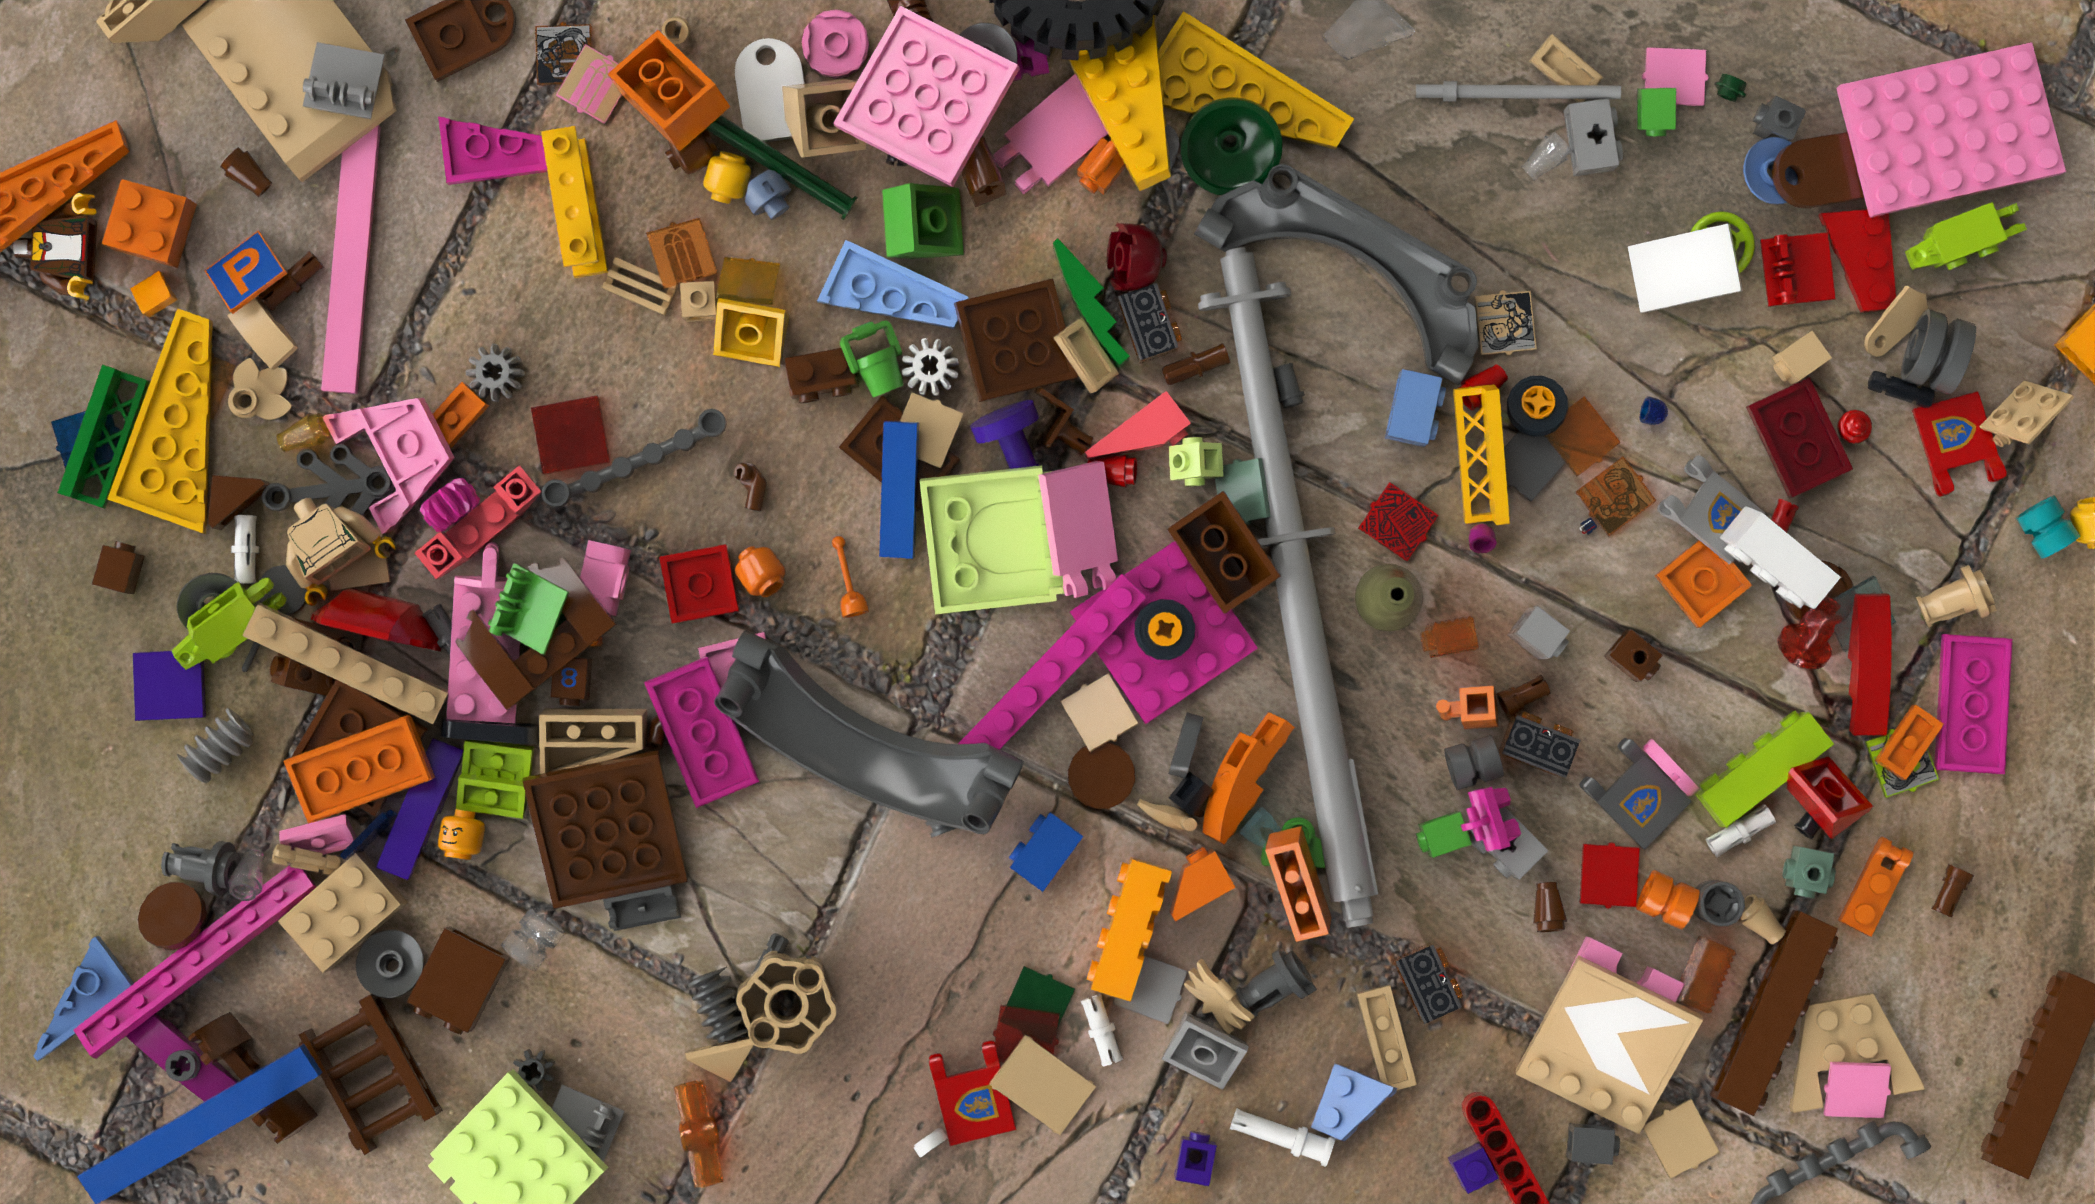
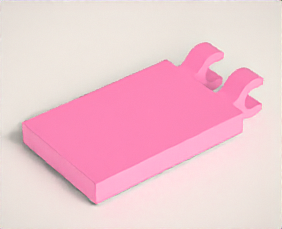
[993,74,1109,195]
[1039,461,1118,598]

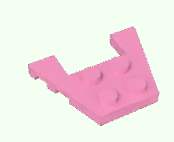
[322,398,455,534]

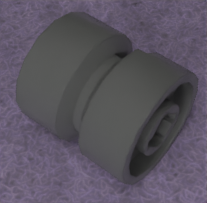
[1444,735,1504,790]
[1694,880,1745,926]

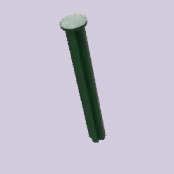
[706,115,858,220]

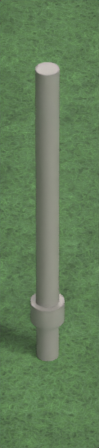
[1416,81,1621,102]

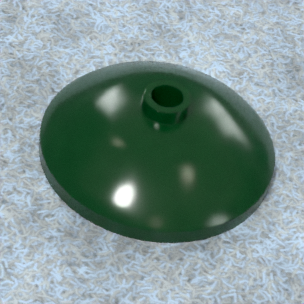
[1180,97,1283,196]

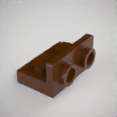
[784,346,859,403]

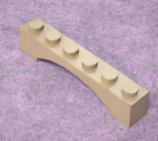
[242,603,448,724]

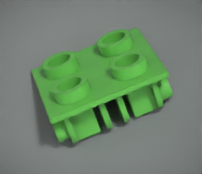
[488,563,569,655]

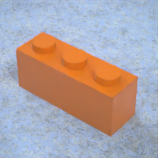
[1265,826,1332,942]

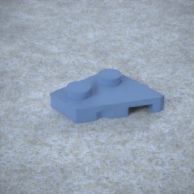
[1311,1064,1397,1141]

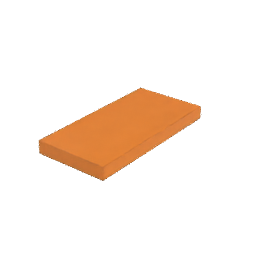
[283,714,435,824]

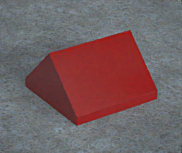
[1787,756,1874,839]

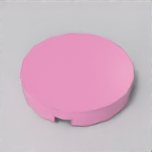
[802,10,869,79]
[1643,739,1699,796]

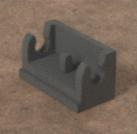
[603,885,681,931]

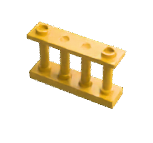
[541,126,609,278]

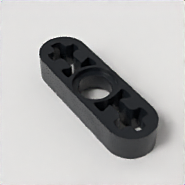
[440,717,539,744]

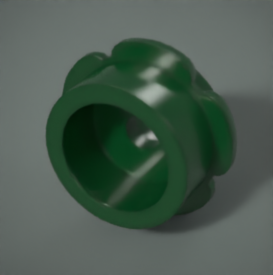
[1714,74,1747,102]

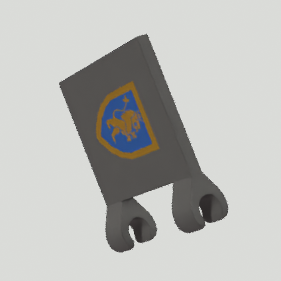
[1579,738,1692,850]

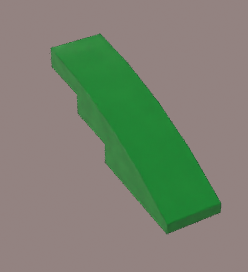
[1053,238,1130,369]

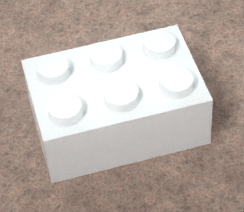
[1719,506,1841,609]

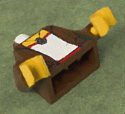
[13,193,97,300]

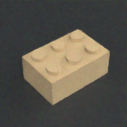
[278,852,409,973]

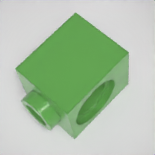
[1637,88,1676,136]
[1416,811,1472,858]

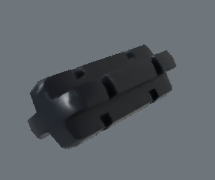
[1868,371,1935,408]

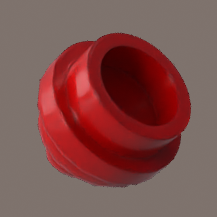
[1837,410,1872,444]

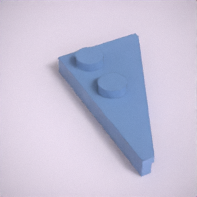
[33,936,134,1061]

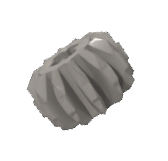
[466,344,525,402]

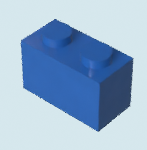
[1009,812,1083,892]

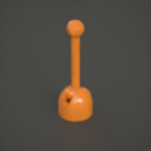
[832,536,869,618]

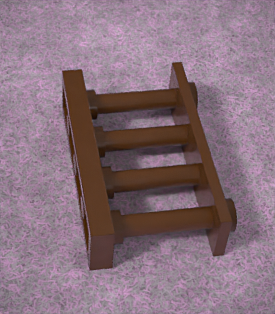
[298,994,443,1155]

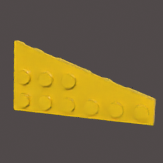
[1158,11,1354,149]
[1068,15,1171,191]
[107,308,213,534]

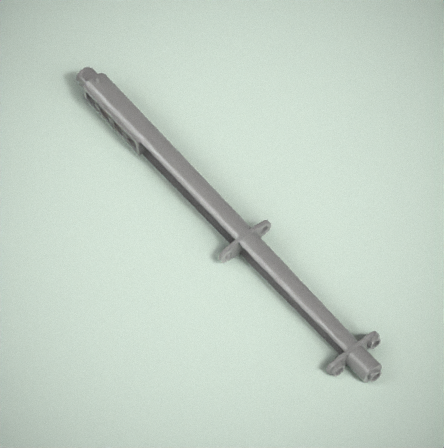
[1198,247,1378,928]

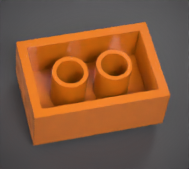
[607,30,730,152]

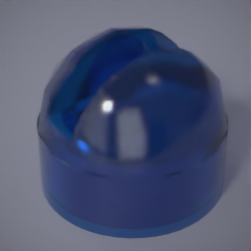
[1639,396,1668,425]

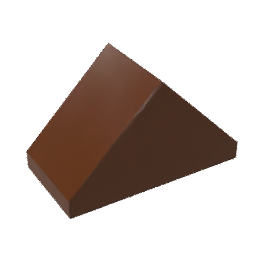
[208,475,270,530]

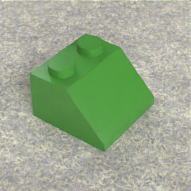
[882,183,964,259]

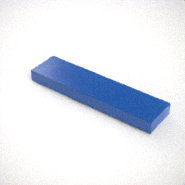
[879,421,919,559]

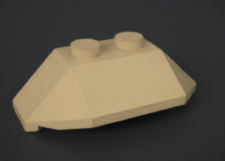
[96,0,207,43]

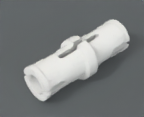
[231,515,259,584]
[1705,804,1776,858]
[1081,994,1123,1066]

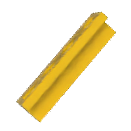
[1453,384,1510,525]

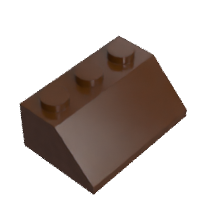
[1167,491,1281,614]

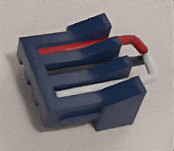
[1580,517,1597,535]

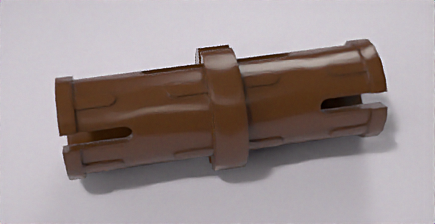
[258,251,324,311]

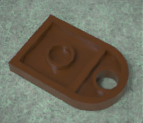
[405,0,516,82]
[1772,132,1865,209]

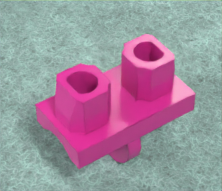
[1461,787,1521,851]

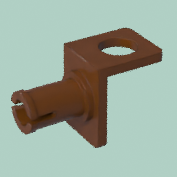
[1034,388,1093,456]

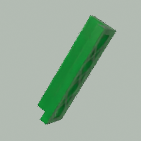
[57,364,150,509]

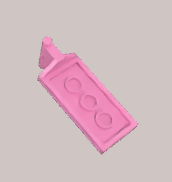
[446,542,520,723]

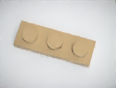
[1356,984,1417,1090]

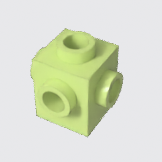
[1169,437,1224,487]

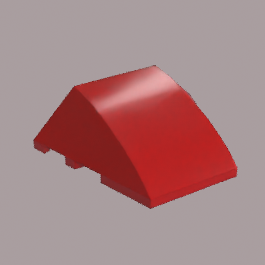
[310,588,442,652]

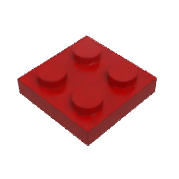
[659,544,740,624]

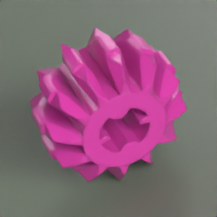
[419,478,480,532]

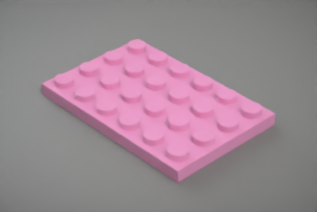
[1836,42,2066,218]

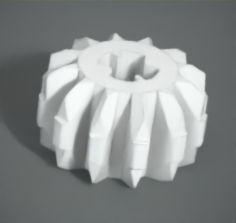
[902,338,959,396]

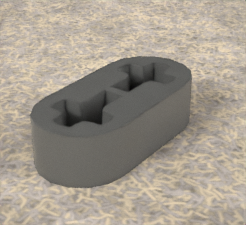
[1168,712,1203,779]

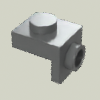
[1753,96,1806,141]

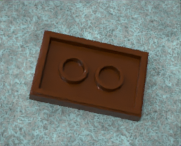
[839,396,960,512]

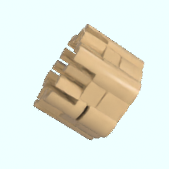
[736,951,836,1054]

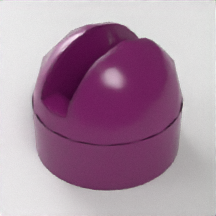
[1468,523,1497,553]

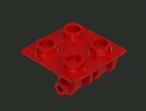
[1760,232,1836,307]

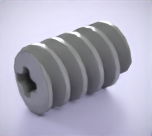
[177,708,253,783]

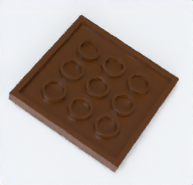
[522,750,688,909]

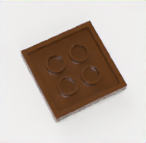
[954,279,1079,402]
[292,680,428,816]

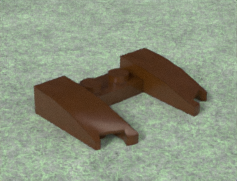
[455,557,617,710]
[188,1012,318,1144]

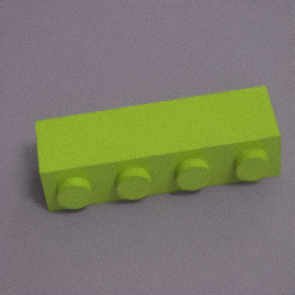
[1695,711,1834,828]

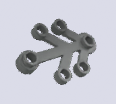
[262,444,395,515]

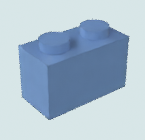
[1385,369,1446,447]

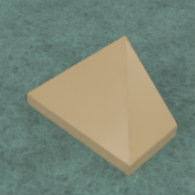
[685,1036,754,1082]

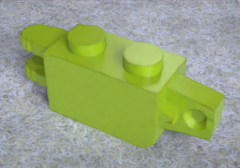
[1905,202,2027,271]
[172,577,287,670]

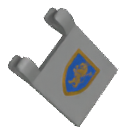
[1657,455,1765,564]

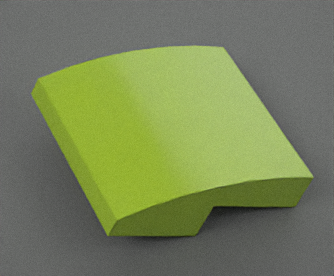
[456,740,534,819]

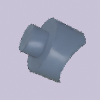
[745,169,791,220]

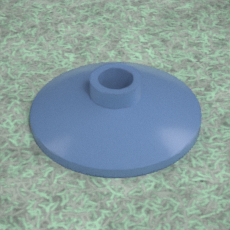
[1743,137,1798,204]

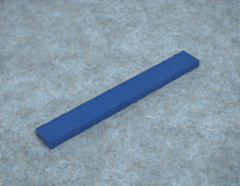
[77,1044,322,1204]

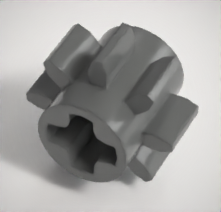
[513,1049,555,1091]

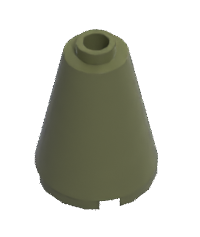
[1355,564,1423,631]

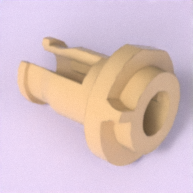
[1916,565,1997,628]

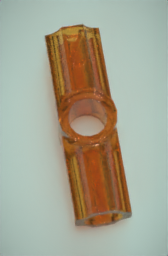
[674,1080,724,1188]

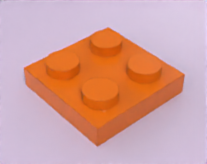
[1654,540,1752,628]

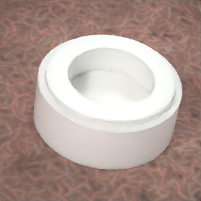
[914,1128,948,1158]

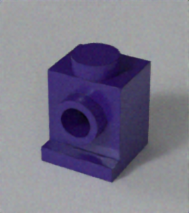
[1174,1131,1217,1186]

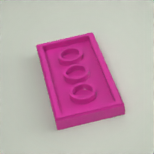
[1934,634,2013,774]
[644,656,759,808]

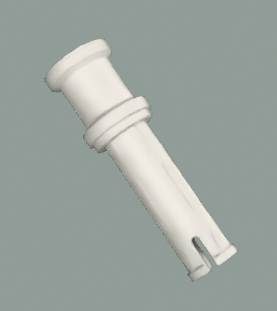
[1230,1108,1335,1167]

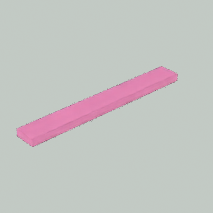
[321,125,381,394]

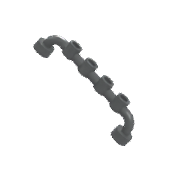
[542,409,727,508]
[1751,1121,1931,1204]

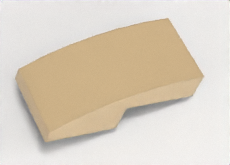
[227,296,298,370]

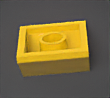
[713,298,789,367]

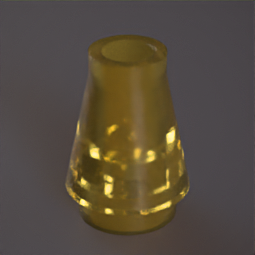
[276,413,331,453]

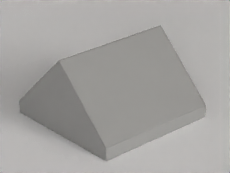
[1162,1011,1249,1090]

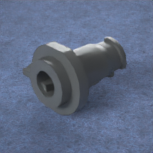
[161,841,243,896]
[1236,948,1317,1018]

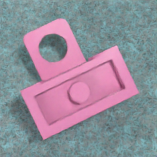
[580,540,631,616]

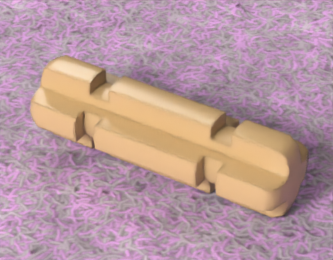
[272,844,340,876]

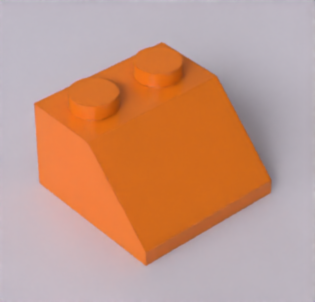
[1169,847,1236,921]

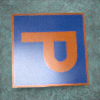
[204,230,288,314]

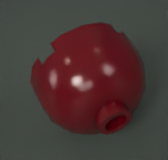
[1106,223,1167,291]

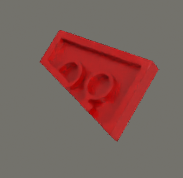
[1818,209,1896,313]

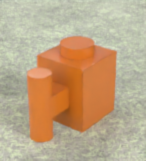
[1077,137,1126,195]
[1436,686,1499,729]

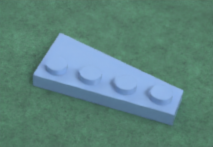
[817,240,969,329]

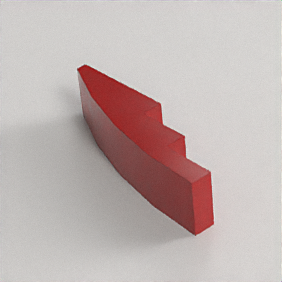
[1848,593,1892,736]

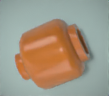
[735,546,786,598]

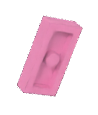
[279,814,357,855]

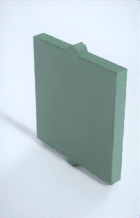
[1215,458,1271,525]

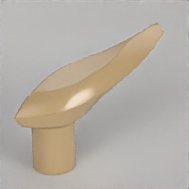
[1137,799,1199,831]

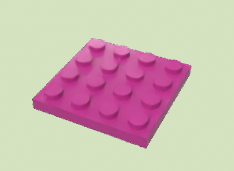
[1070,541,1258,724]

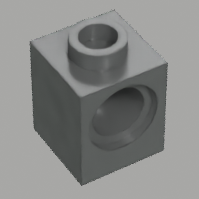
[1566,1123,1620,1165]

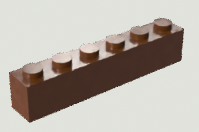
[1710,910,1838,1116]
[1981,970,2095,1179]

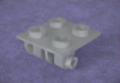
[303,42,385,119]
[552,1084,625,1162]

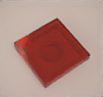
[531,395,611,475]

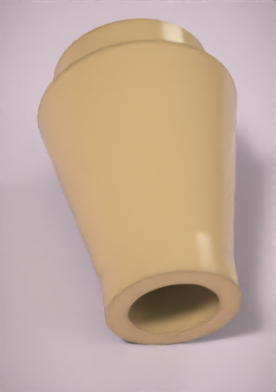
[1738,894,1786,944]

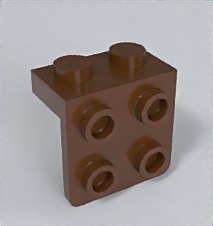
[270,617,363,696]

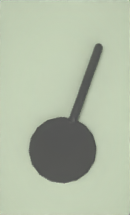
[242,565,307,672]

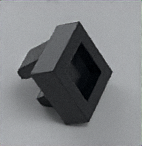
[1169,771,1213,818]

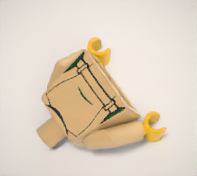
[286,498,396,606]

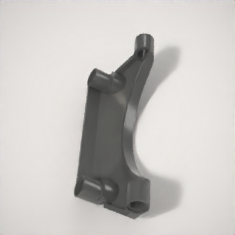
[1194,164,1478,385]

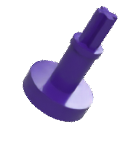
[970,400,1039,469]

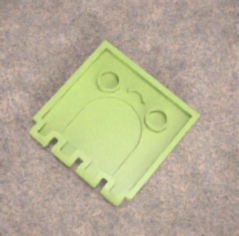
[920,466,1065,614]
[428,1069,609,1204]

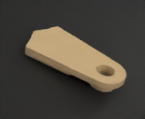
[1865,286,1928,357]

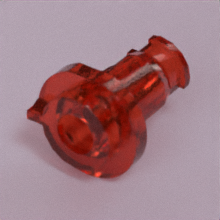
[1777,597,1843,669]

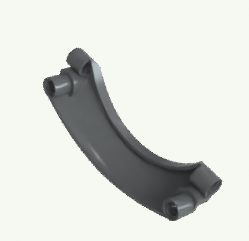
[714,630,1024,834]

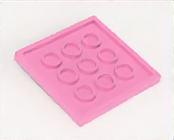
[833,6,1020,187]

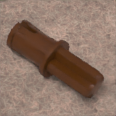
[1162,343,1230,385]

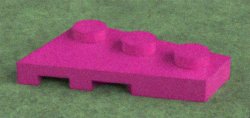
[438,116,548,185]

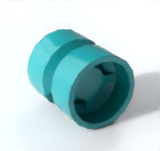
[2016,495,2080,559]

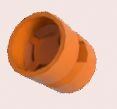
[1636,870,1700,930]

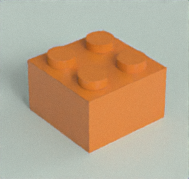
[102,179,197,268]

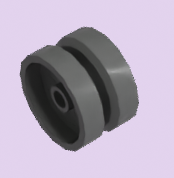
[1901,309,1976,395]

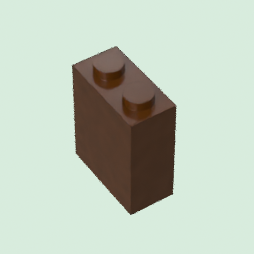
[407,926,511,1035]

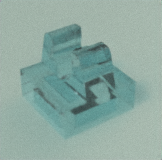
[1239,806,1281,848]

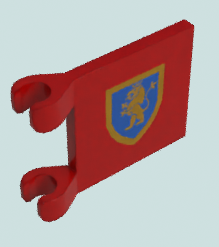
[1912,391,2007,497]
[929,1040,1016,1146]

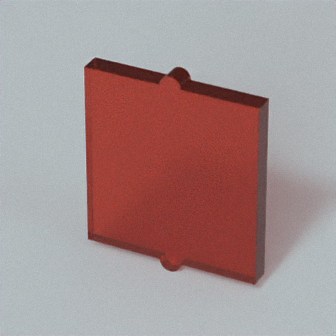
[993,1005,1059,1063]

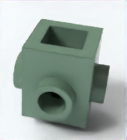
[1782,846,1836,899]

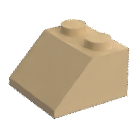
[782,79,866,157]

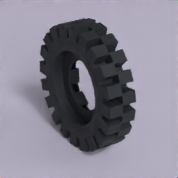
[989,0,1164,60]

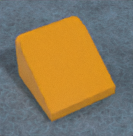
[130,271,178,318]

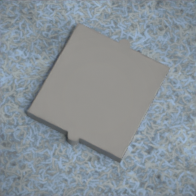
[1112,955,1187,1024]

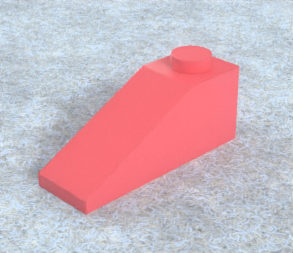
[1084,391,1191,460]

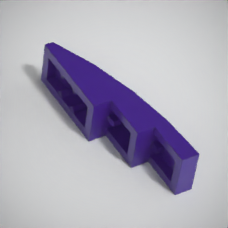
[376,738,464,880]

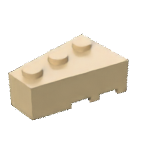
[539,708,647,774]

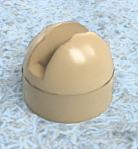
[662,16,690,44]

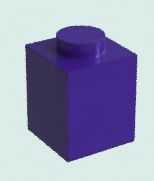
[1448,1142,1499,1194]

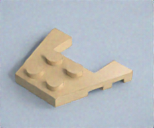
[1790,993,1924,1113]

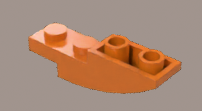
[1202,712,1295,845]

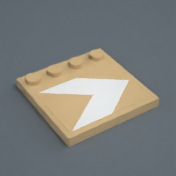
[1516,955,1703,1134]

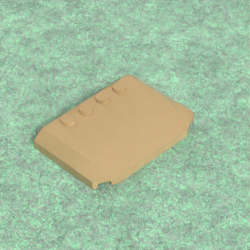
[181,0,397,182]

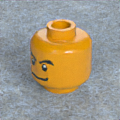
[438,809,485,860]

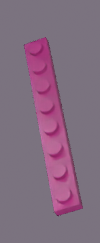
[958,573,1147,750]
[74,864,316,1059]

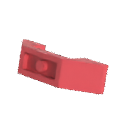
[414,465,542,579]

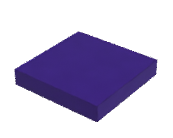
[133,651,206,721]

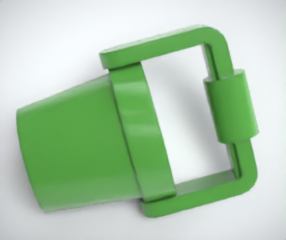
[840,320,904,397]

